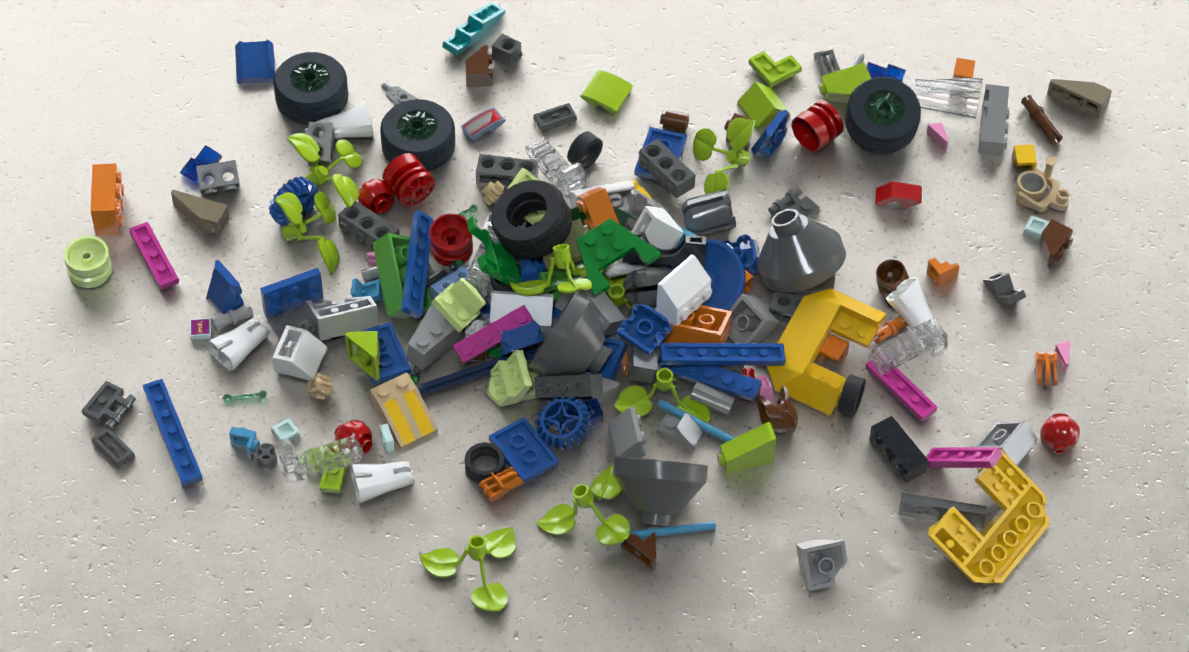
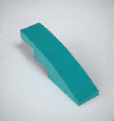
[442,2,506,56]

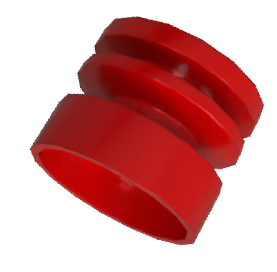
[791,100,844,152]
[382,153,435,207]
[430,213,473,266]

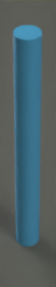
[657,399,734,442]
[630,521,716,538]

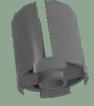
[682,189,736,236]
[623,266,672,308]

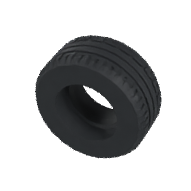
[491,180,572,259]

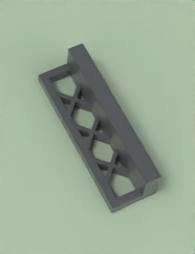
[898,493,987,529]

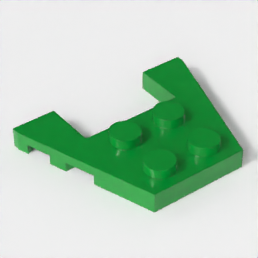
[467,216,522,286]
[576,218,661,298]

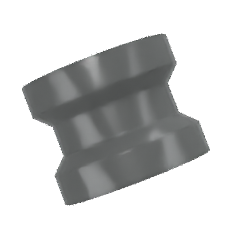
[255,443,278,470]

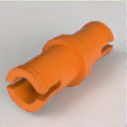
[873,316,908,344]

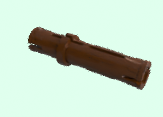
[1021,95,1063,144]

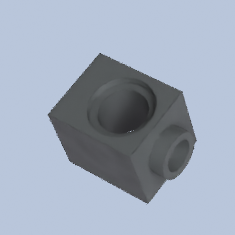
[492,33,523,67]

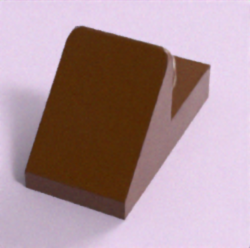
[621,532,657,571]

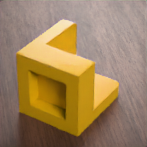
[1011,144,1037,171]

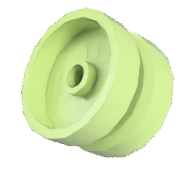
[64,236,112,288]

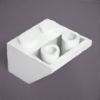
[631,206,684,249]
[272,325,327,380]

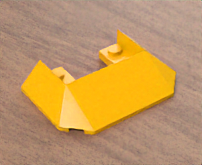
[766,288,887,417]
[927,450,1049,584]

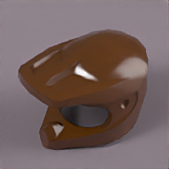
[876,259,909,308]
[756,386,798,433]

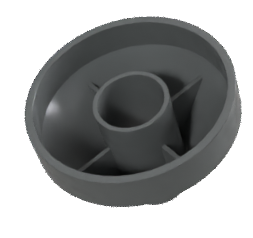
[757,209,846,293]
[527,292,612,376]
[613,456,708,526]

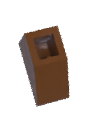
[465,45,493,87]
[1040,219,1073,268]

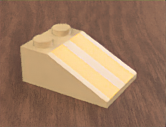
[370,373,438,449]

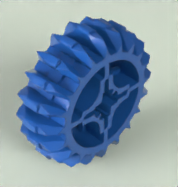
[268,176,318,226]
[535,395,592,451]

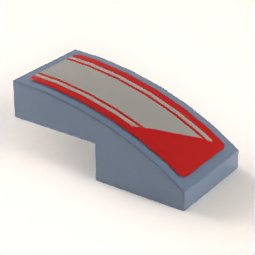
[460,107,506,142]

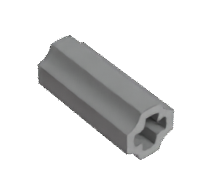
[690,381,735,415]

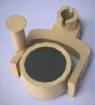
[1015,156,1070,212]

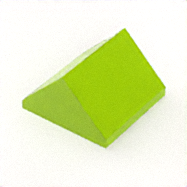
[737,82,790,129]
[345,331,380,382]

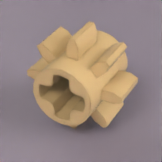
[481,181,505,206]
[307,373,334,400]

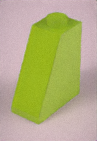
[818,62,871,102]
[717,422,777,474]

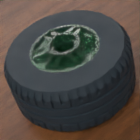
[273,52,348,124]
[845,77,921,154]
[380,99,455,172]

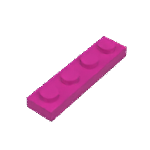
[129,221,179,290]
[453,305,535,365]
[865,353,937,422]
[926,447,1003,468]

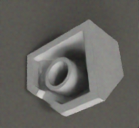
[796,539,847,591]

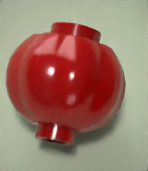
[358,178,394,215]
[1040,413,1080,454]
[334,420,373,459]

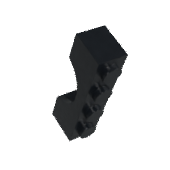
[623,232,706,267]

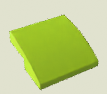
[580,69,634,115]

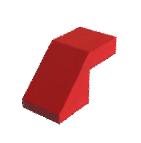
[875,181,922,209]

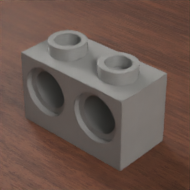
[305,122,334,166]
[196,160,240,195]

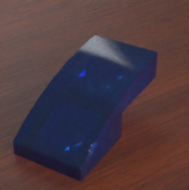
[867,62,906,82]
[179,145,222,183]

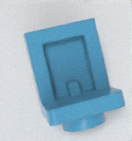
[350,278,383,302]
[229,427,260,460]

